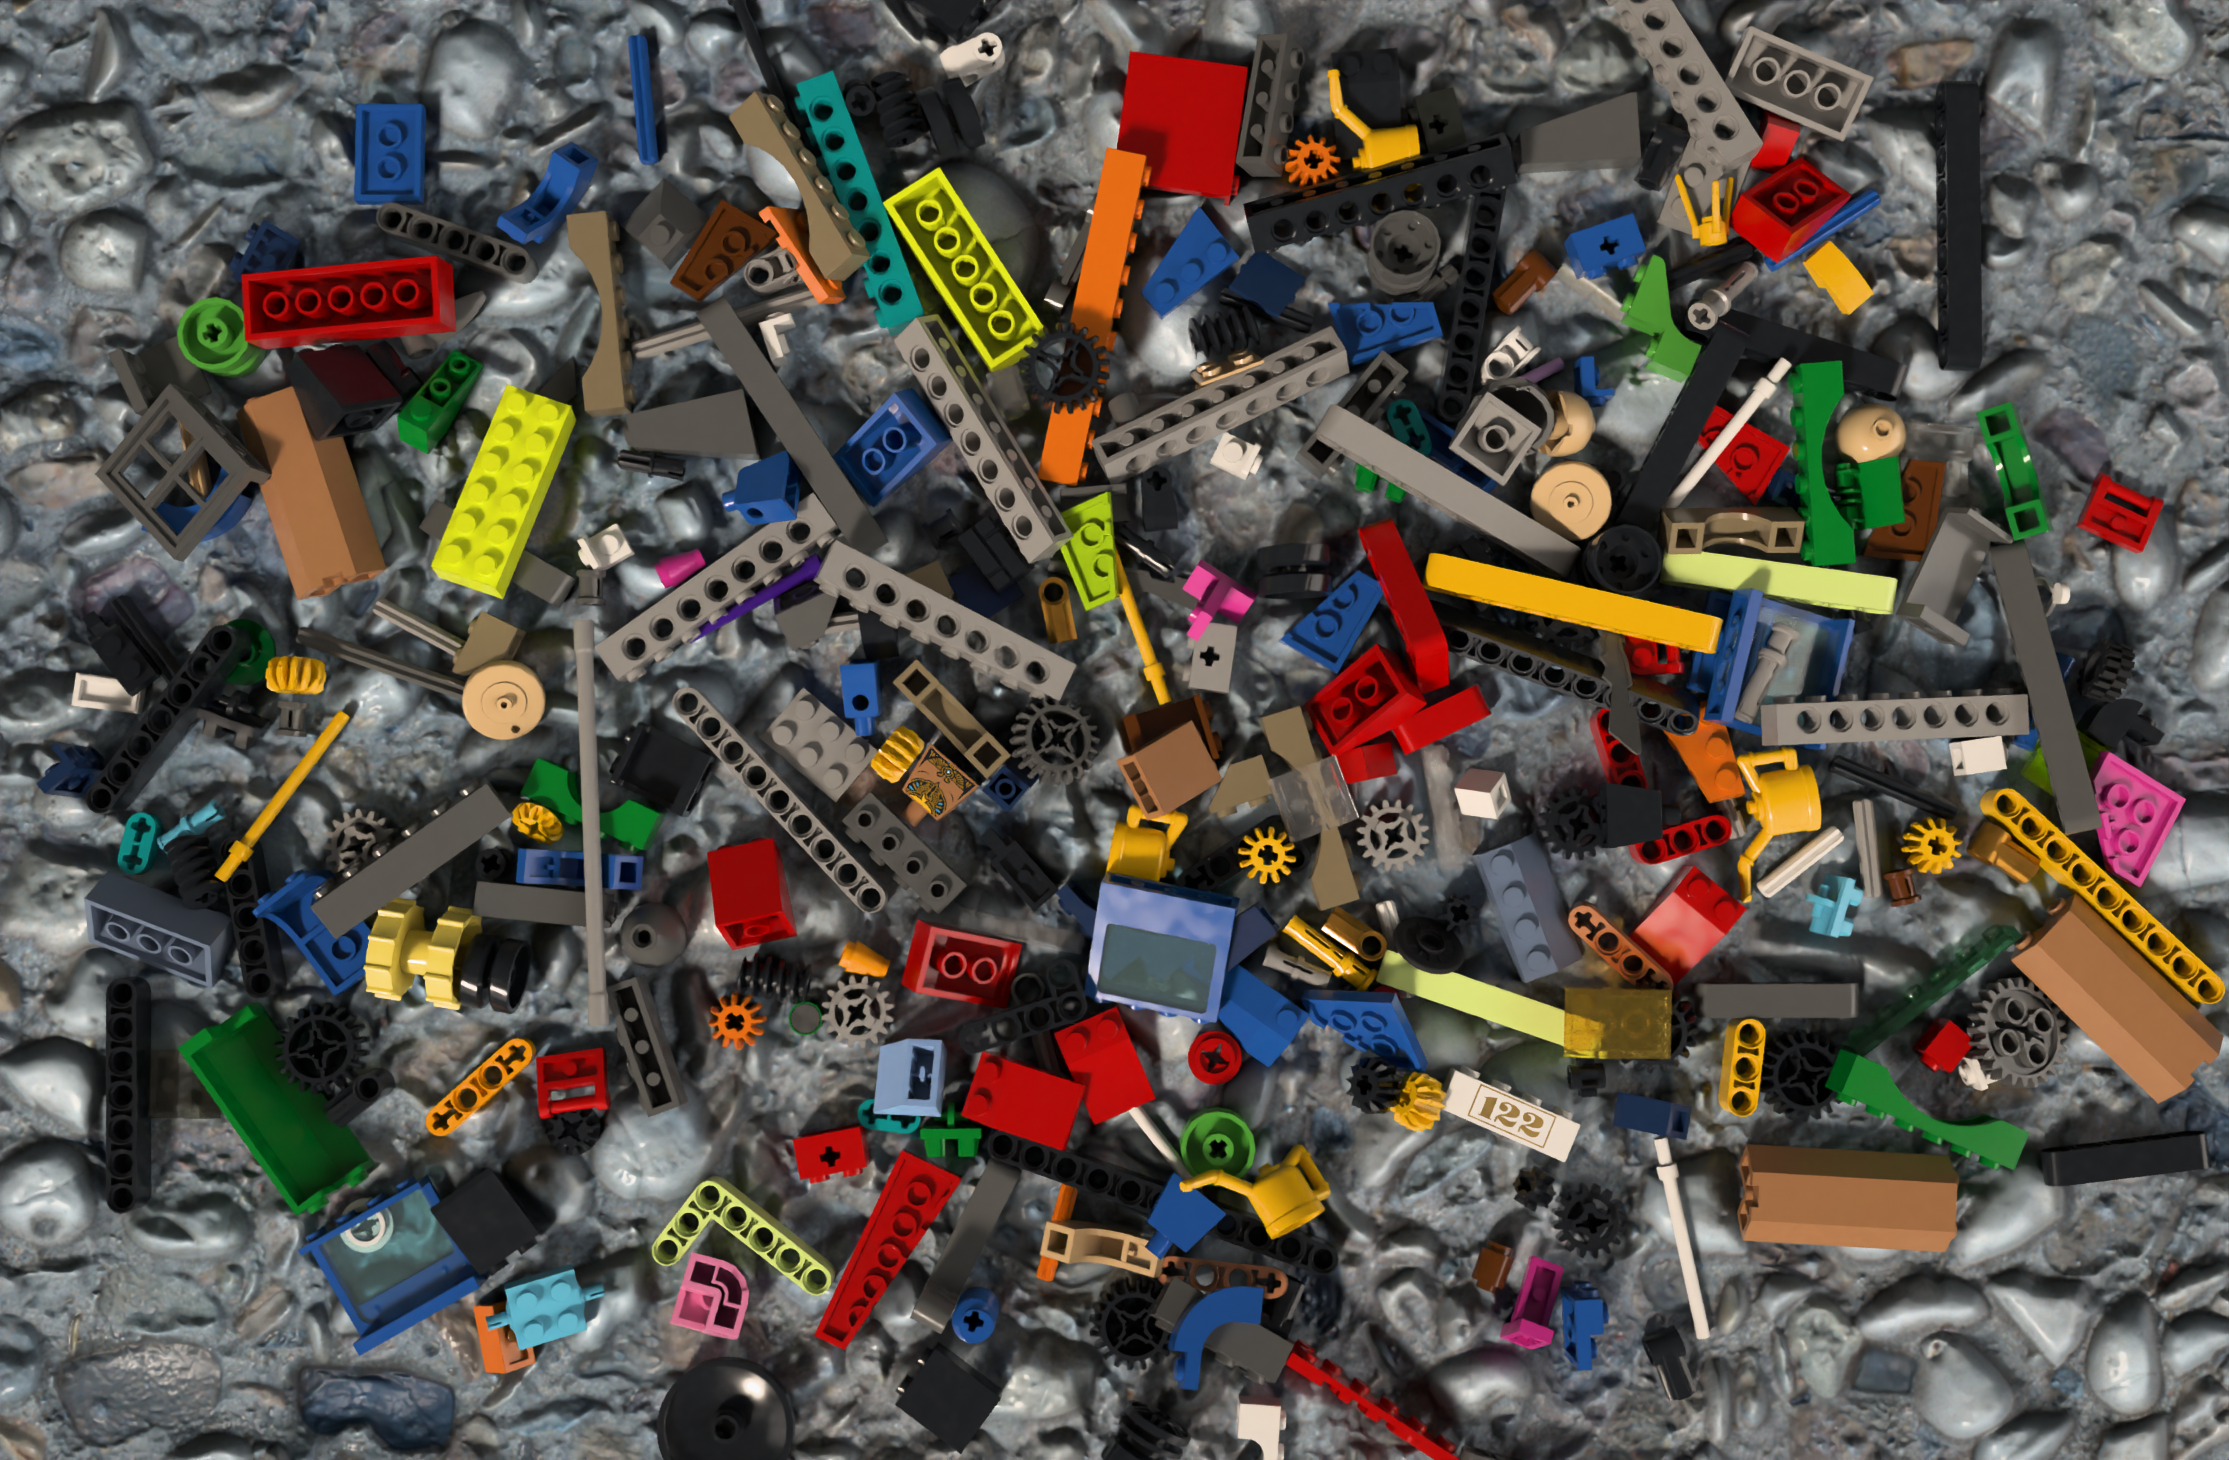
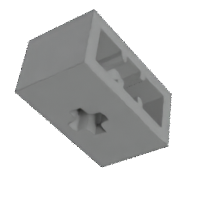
[1182,622,1238,695]

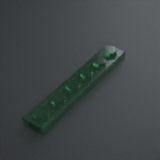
[1842,924,2022,1057]

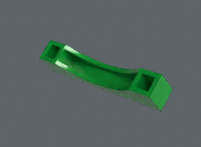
[1788,361,1856,567]
[1825,1049,2029,1171]

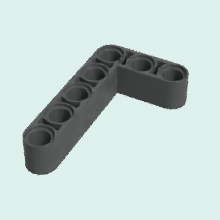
[910,1156,1022,1334]

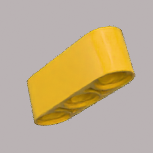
[1718,1018,1766,1117]

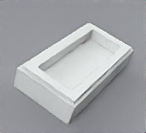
[71,673,146,714]

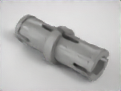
[1261,946,1332,990]

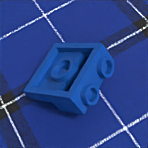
[1561,1280,1609,1371]

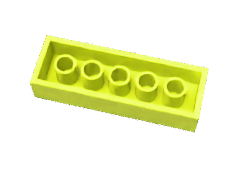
[883,167,1046,377]
[431,384,577,599]

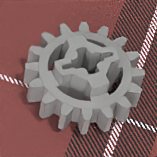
[1355,800,1429,872]
[323,809,398,873]
[821,975,895,1048]

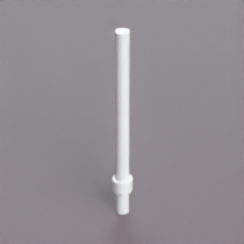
[1655,357,1792,523]
[1654,1136,1710,1339]

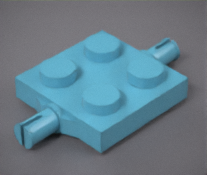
[485,1264,605,1351]

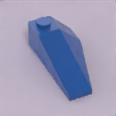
[1181,957,1310,1067]

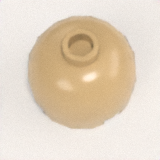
[1538,390,1596,457]
[1834,403,1906,465]

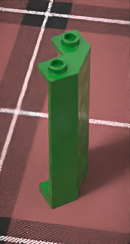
[177,1002,376,1216]

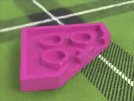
[2089,751,2186,888]

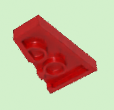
[1696,405,1790,506]

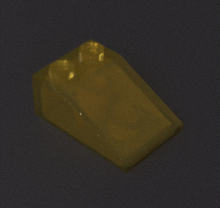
[1564,985,1672,1059]

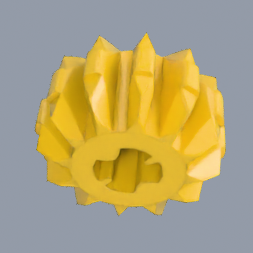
[265,656,327,695]
[871,726,925,783]
[1901,817,1963,874]
[1238,826,1296,884]
[1390,1072,1446,1131]

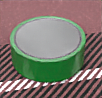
[789,1001,823,1035]

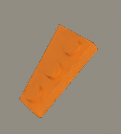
[758,206,846,304]
[1663,700,1745,803]

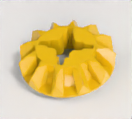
[512,802,564,845]

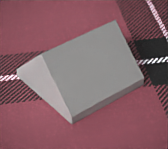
[1448,391,1542,486]

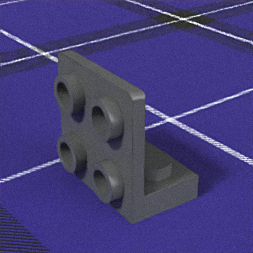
[108,336,212,416]

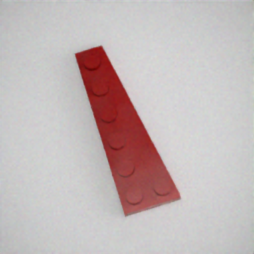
[814,1148,962,1350]
[1285,1338,1460,1460]

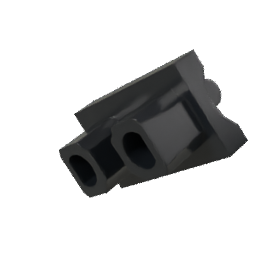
[196,690,271,750]

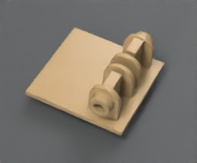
[1190,349,1264,390]

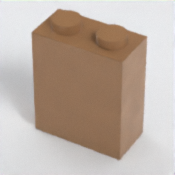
[1116,720,1222,821]

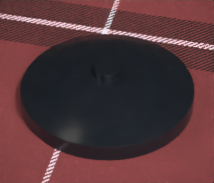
[657,1357,795,1460]

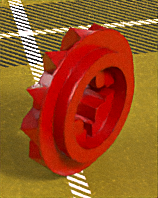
[1188,1030,1242,1085]

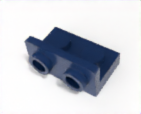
[228,220,301,283]
[36,742,105,798]

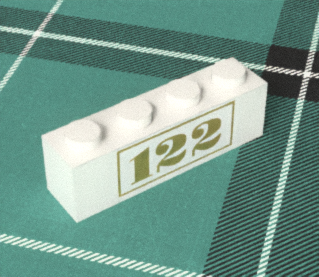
[1442,1065,1581,1162]

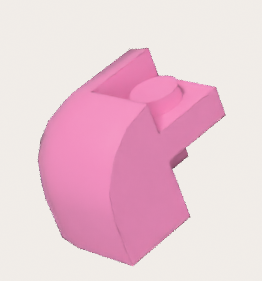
[670,1252,749,1340]

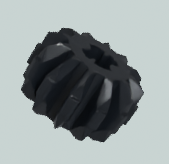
[1346,1057,1403,1114]

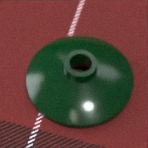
[224,619,276,686]

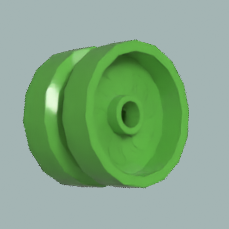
[177,297,267,380]
[1179,1105,1256,1187]

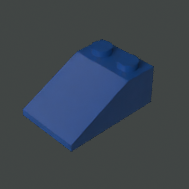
[832,388,953,507]

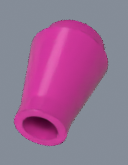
[654,548,706,589]

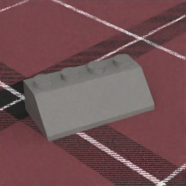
[1723,26,1874,142]

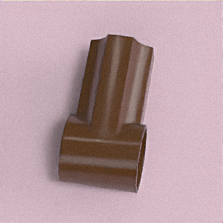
[1490,248,1558,316]

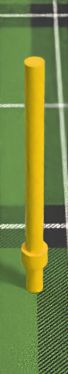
[1115,546,1172,705]
[214,710,350,883]

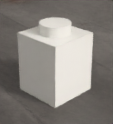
[1949,736,2008,776]

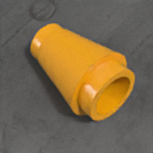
[838,940,891,979]

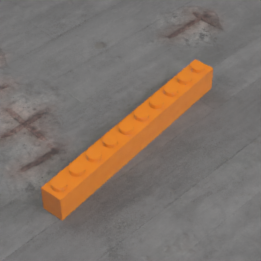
[1038,147,1152,488]

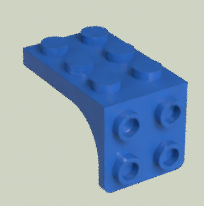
[252,869,373,996]

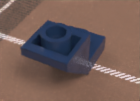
[982,746,1052,813]
[1613,1092,1692,1140]

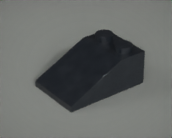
[1327,48,1401,162]

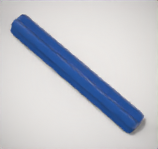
[628,35,659,165]
[1764,189,1881,272]

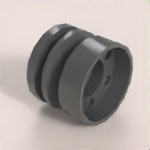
[1366,210,1441,296]

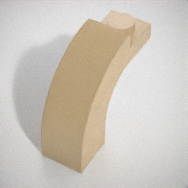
[1040,1220,1165,1278]

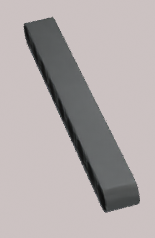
[696,295,889,556]
[1988,539,2102,835]

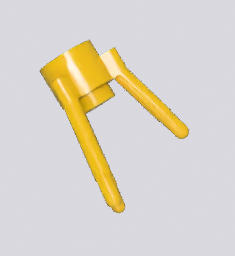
[1675,174,1734,246]

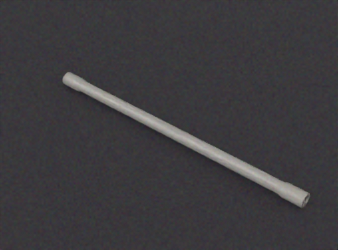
[573,620,609,1026]

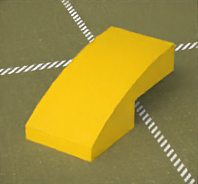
[1802,241,1874,315]

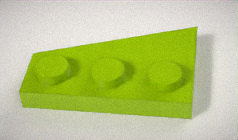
[1060,492,1119,611]

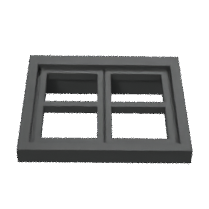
[95,383,271,562]

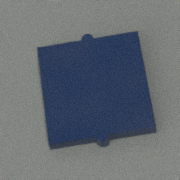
[1229,252,1306,319]
[948,563,1025,619]

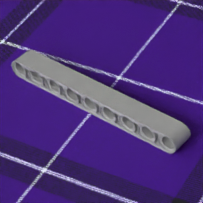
[1314,404,1581,581]
[672,687,889,913]

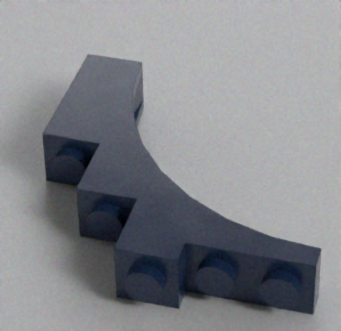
[1056,880,1280,981]

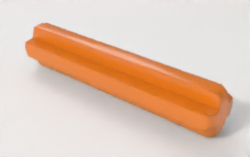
[1036,1183,1079,1281]

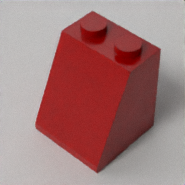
[707,838,797,950]

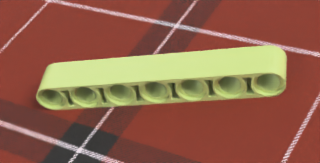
[1659,550,1898,614]
[1376,949,1605,1056]

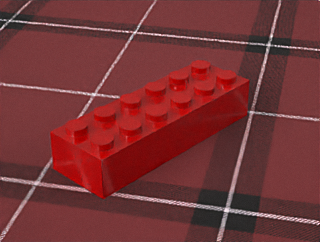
[242,255,456,349]

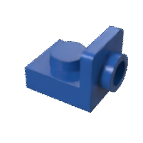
[1573,356,1615,408]

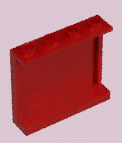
[1117,51,1250,206]

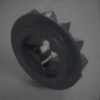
[545,1108,600,1156]

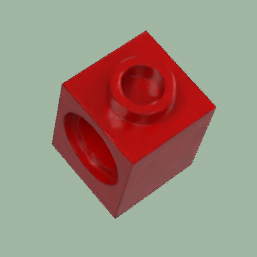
[1912,1017,1972,1073]

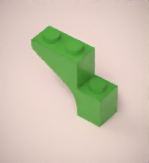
[1620,254,1702,383]

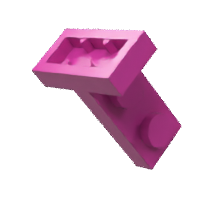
[1182,559,1257,642]
[1499,1256,1564,1350]

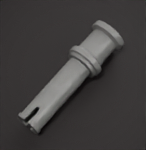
[1688,261,1758,330]
[1734,623,1802,724]

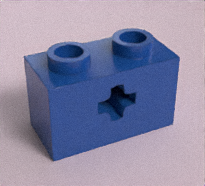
[1564,213,1646,280]

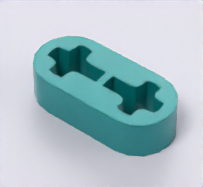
[1387,399,1432,457]
[118,812,163,875]
[857,1097,922,1134]

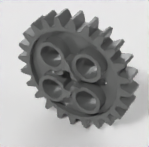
[1967,977,2068,1088]

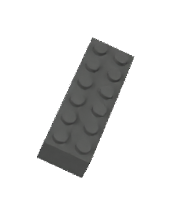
[310,777,511,939]

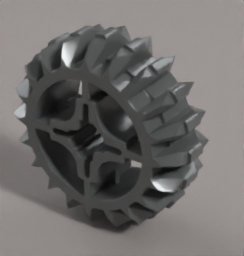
[1009,698,1100,787]

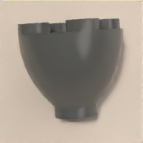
[620,902,687,968]

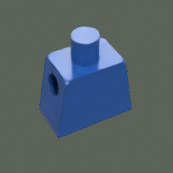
[722,451,802,525]
[840,659,883,736]
[1145,1172,1226,1260]

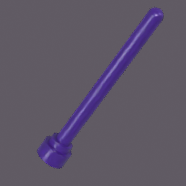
[688,553,822,644]

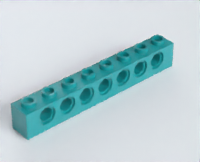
[794,70,925,336]

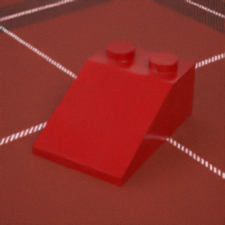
[1729,157,1851,263]
[1303,643,1427,757]
[1628,865,1747,985]
[901,919,1022,1009]
[1054,1005,1156,1125]
[961,1051,1086,1151]

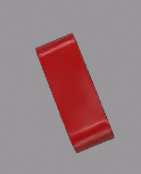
[1392,684,1492,755]

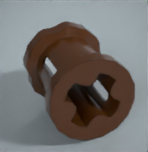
[1882,867,1922,907]

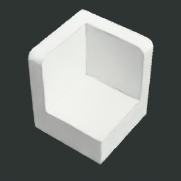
[1454,768,1512,819]

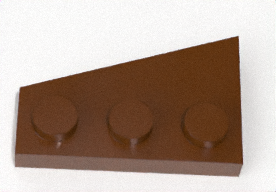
[670,199,779,302]
[1860,459,1946,562]

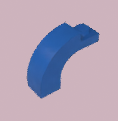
[496,142,599,245]
[141,467,253,542]
[516,848,644,890]
[1168,1286,1264,1391]

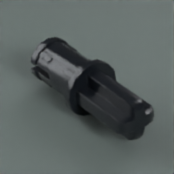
[618,450,686,481]

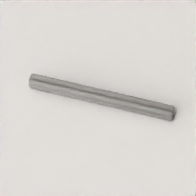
[631,288,820,360]

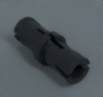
[1114,524,1178,579]

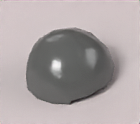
[1468,378,1554,457]

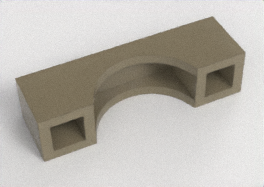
[1657,507,1805,554]
[892,659,1012,780]

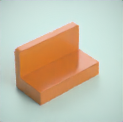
[474,1299,536,1374]

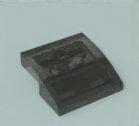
[149,1049,221,1119]

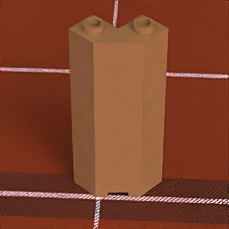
[236,385,387,600]
[2011,893,2224,1104]
[1737,1144,1959,1252]

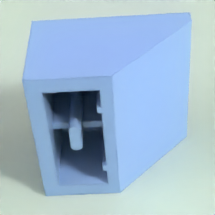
[873,1038,947,1117]

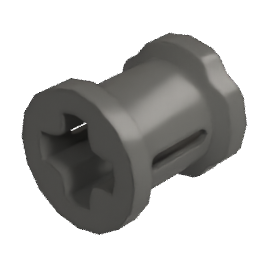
[575,570,606,606]
[275,701,310,737]

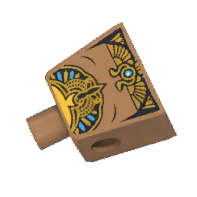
[900,744,981,827]

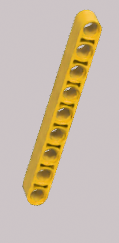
[1422,553,1723,654]
[1980,788,2225,1004]

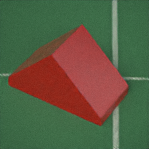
[1749,109,1800,174]
[1325,742,1397,787]

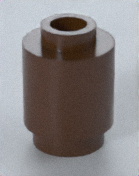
[1471,1240,1514,1293]

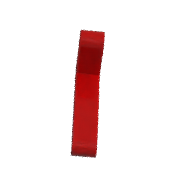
[1358,517,1449,694]
[1589,708,1732,865]

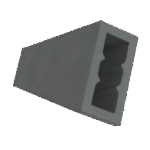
[1512,92,1641,174]
[623,389,762,461]
[473,880,618,928]

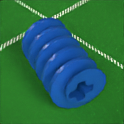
[952,1287,999,1344]

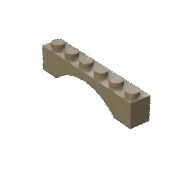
[729,91,871,281]
[566,211,636,417]
[1259,706,1363,911]

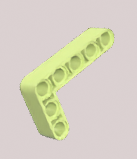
[652,1176,836,1295]

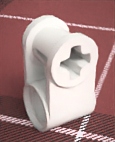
[939,32,1005,87]
[1478,325,1541,386]

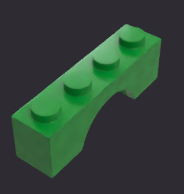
[1976,402,2054,541]
[520,757,666,853]

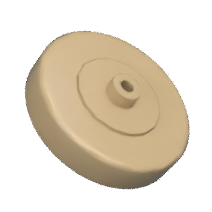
[1530,461,1612,542]
[462,660,546,740]

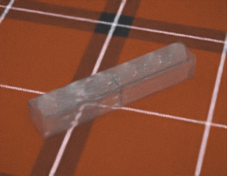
[1420,744,1466,872]
[958,907,1085,954]

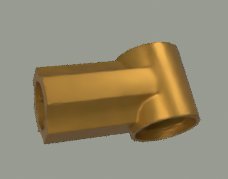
[1039,577,1078,645]
[1966,822,2041,884]
[1320,906,1387,961]

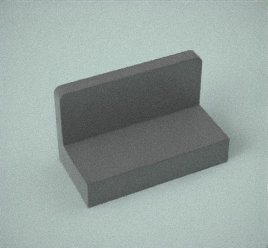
[1060,483,1129,524]

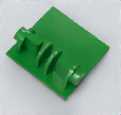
[1834,456,1905,532]

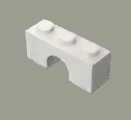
[1236,1395,1286,1460]

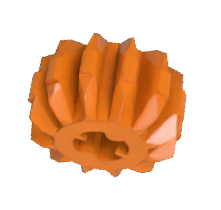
[1284,135,1341,188]
[708,992,767,1050]

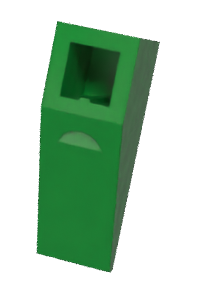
[397,349,483,454]

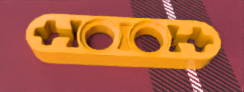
[425,1037,536,1136]

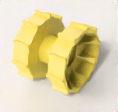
[363,897,482,1010]

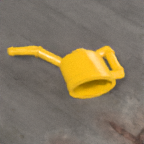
[1327,69,1420,206]
[1736,746,1821,902]
[1105,804,1188,882]
[1179,1144,1331,1239]

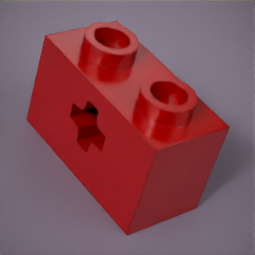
[793,1123,870,1183]

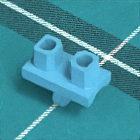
[1805,873,1864,938]

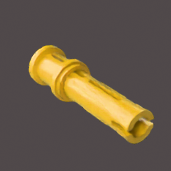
[1282,914,1378,992]

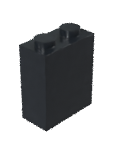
[904,0,998,43]
[895,1342,1003,1454]

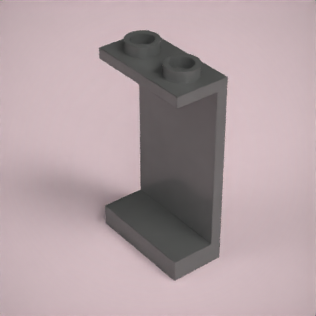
[1896,504,2014,646]

